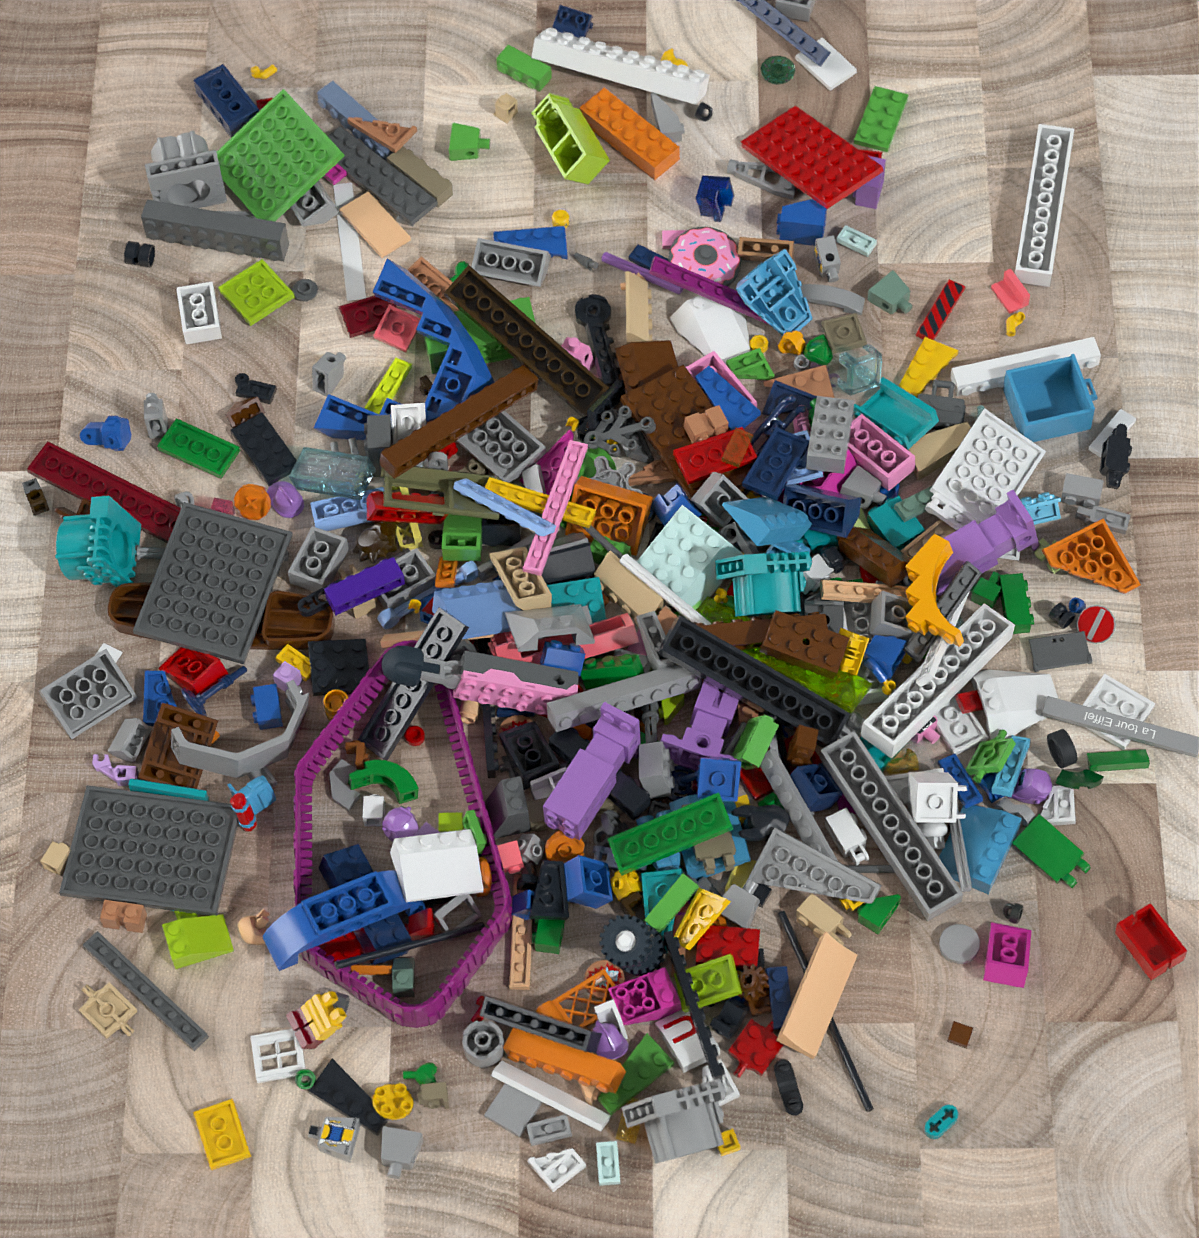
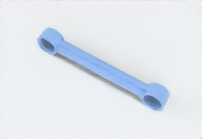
[377,561,478,629]

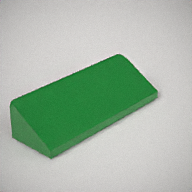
[1086,749,1150,772]

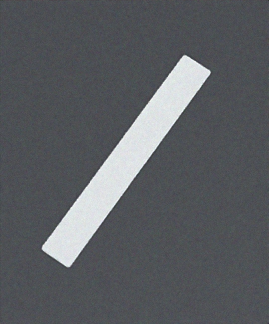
[333,183,366,301]

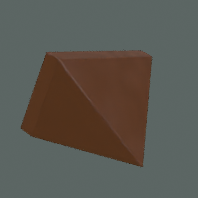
[225,396,266,429]

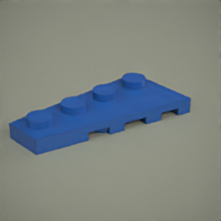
[493,226,568,259]
[695,366,761,431]

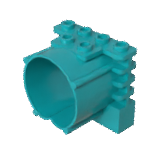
[55,496,141,588]
[715,551,812,617]

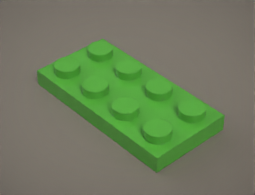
[854,86,908,153]

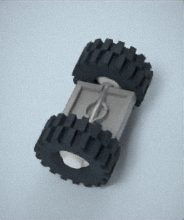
[599,914,667,976]

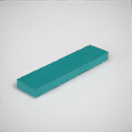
[128,779,209,801]

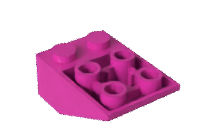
[608,967,681,1026]

